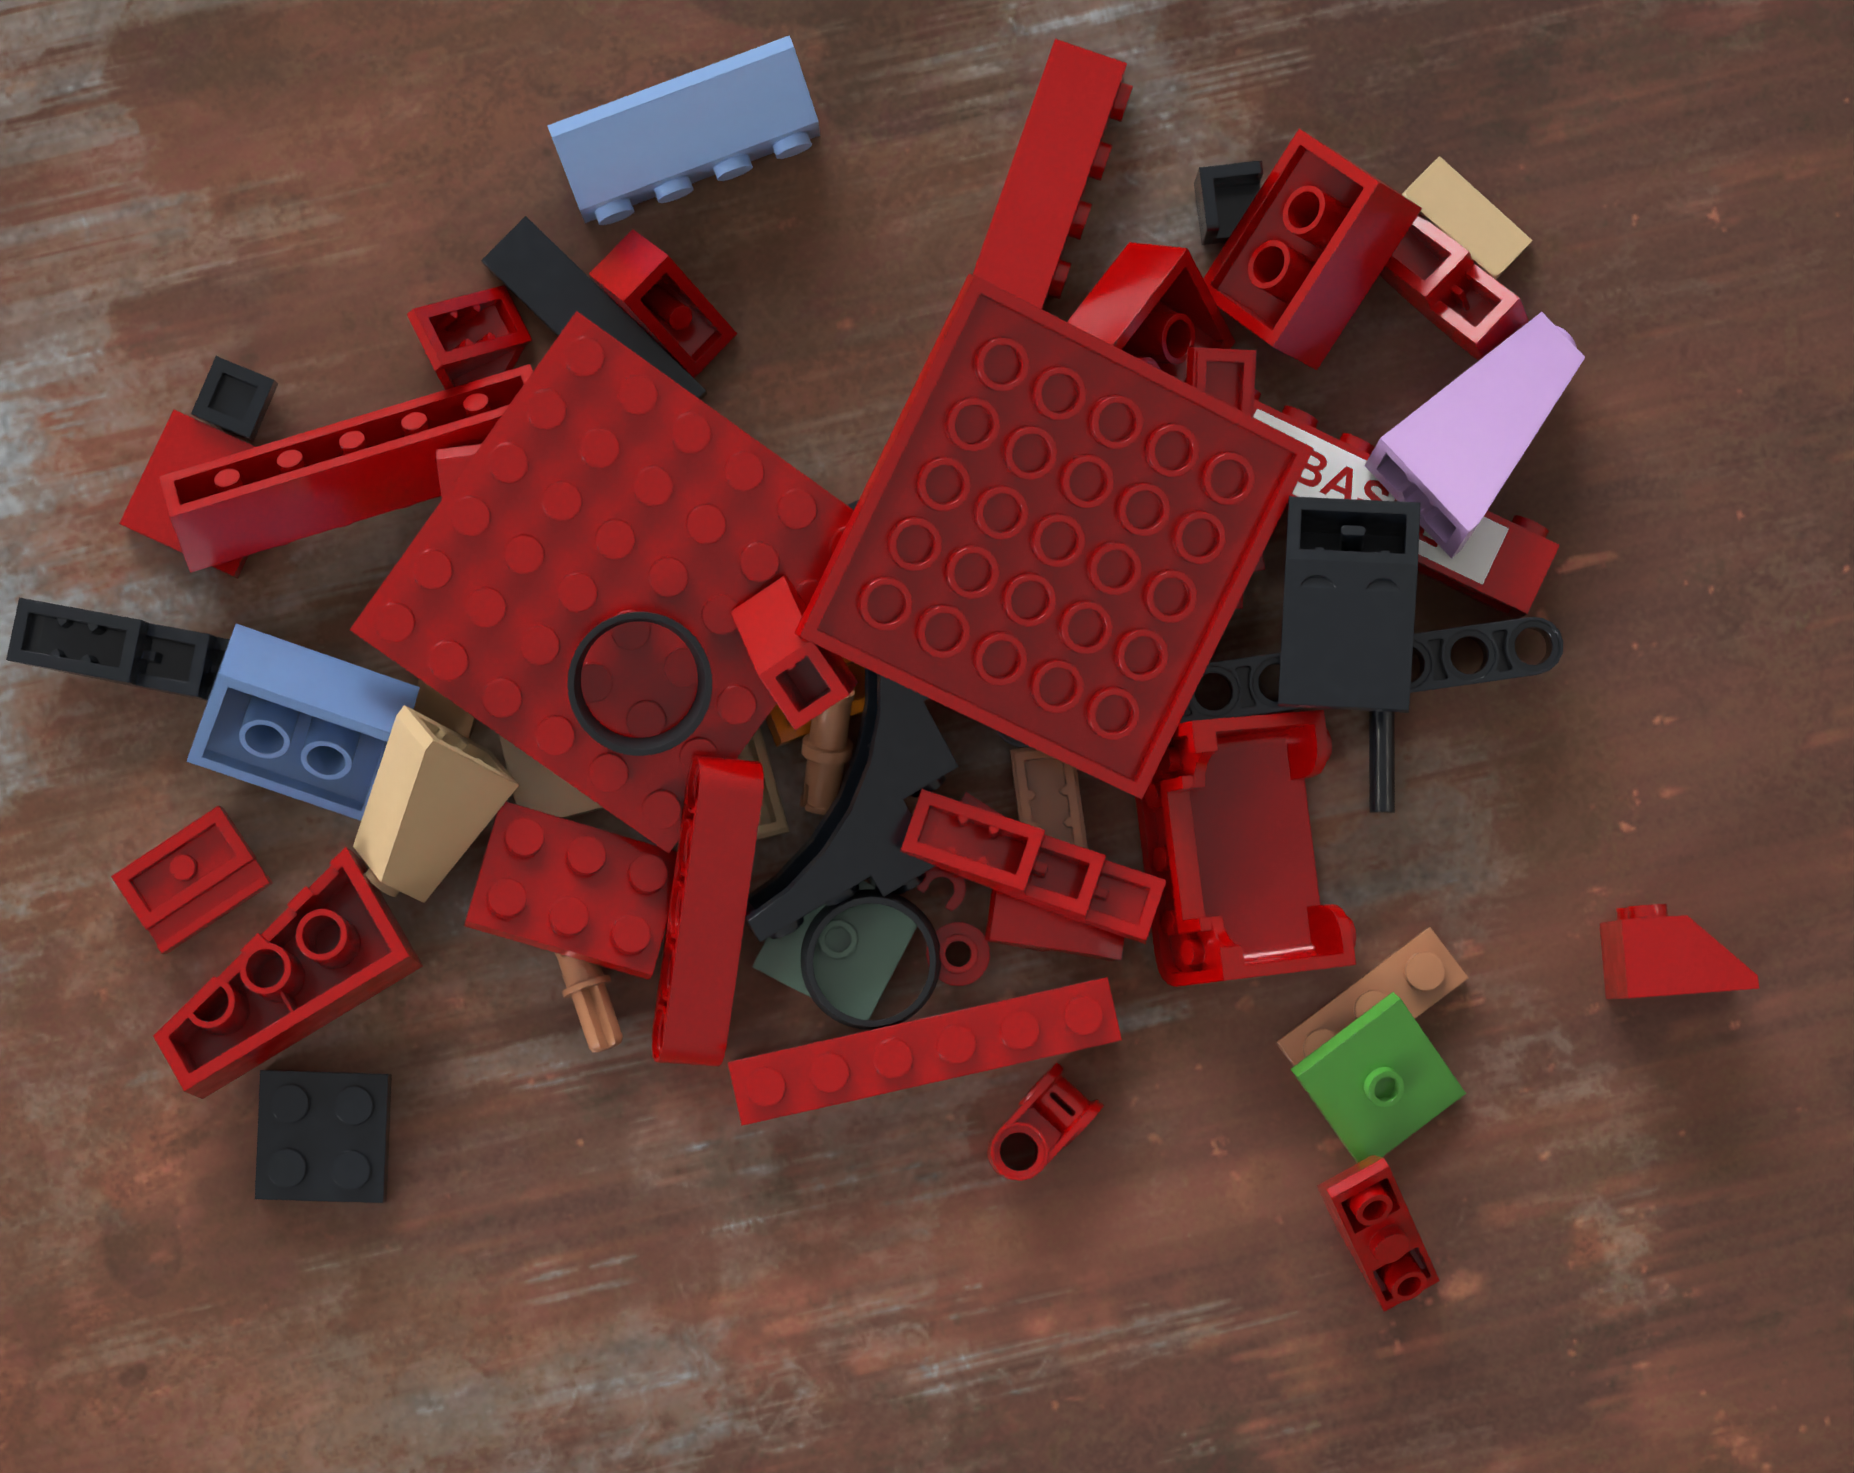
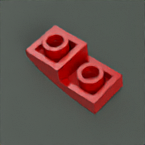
[985,889,1124,961]

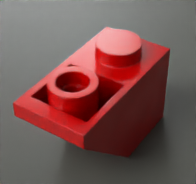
[731,575,858,730]

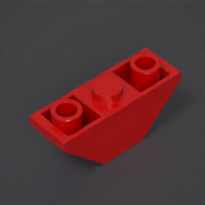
[1317,1155,1440,1312]

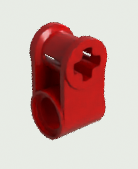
[987,1062,1104,1181]

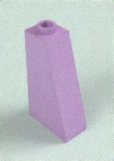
[1364,312,1585,558]

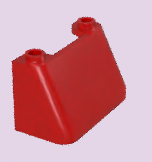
[1135,710,1356,987]

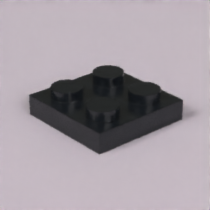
[255,1070,392,1203]

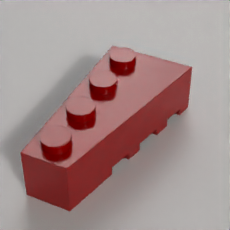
[153,847,423,1099]

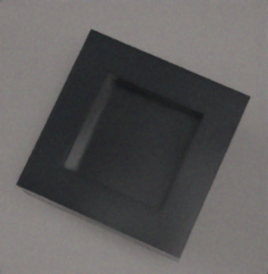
[191,356,278,442]

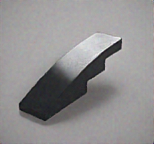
[6,597,230,701]

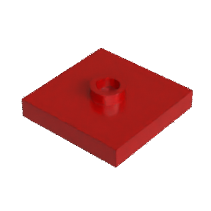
[119,409,255,579]

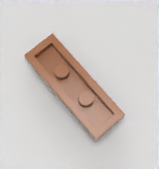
[1275,927,1468,1067]

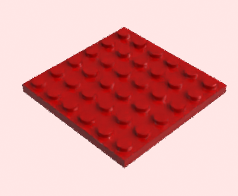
[794,274,1314,799]
[350,311,854,853]

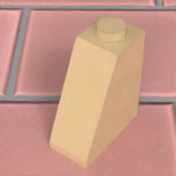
[353,705,519,903]

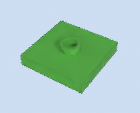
[1290,992,1466,1163]

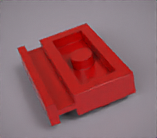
[111,805,273,954]

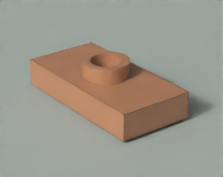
[1009,747,1088,849]

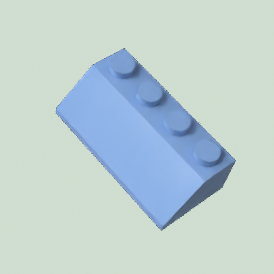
[547,35,820,225]

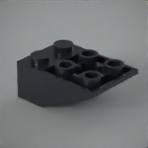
[1278,496,1420,713]

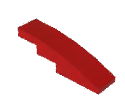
[901,789,1167,944]

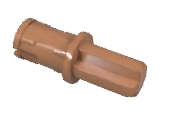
[554,952,623,1052]

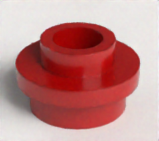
[926,922,990,986]

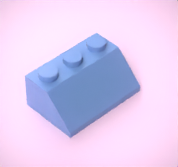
[186,624,420,821]

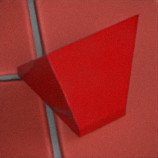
[407,285,533,390]

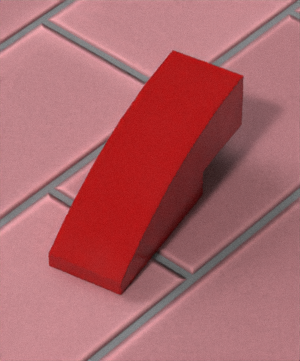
[1379,214,1529,361]

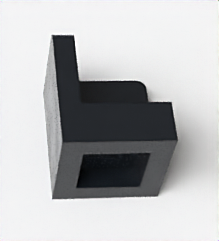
[1194,161,1264,245]

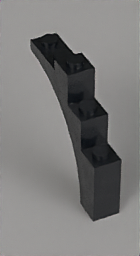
[745,668,959,942]

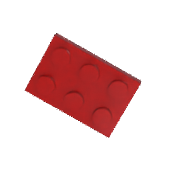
[464,801,677,980]

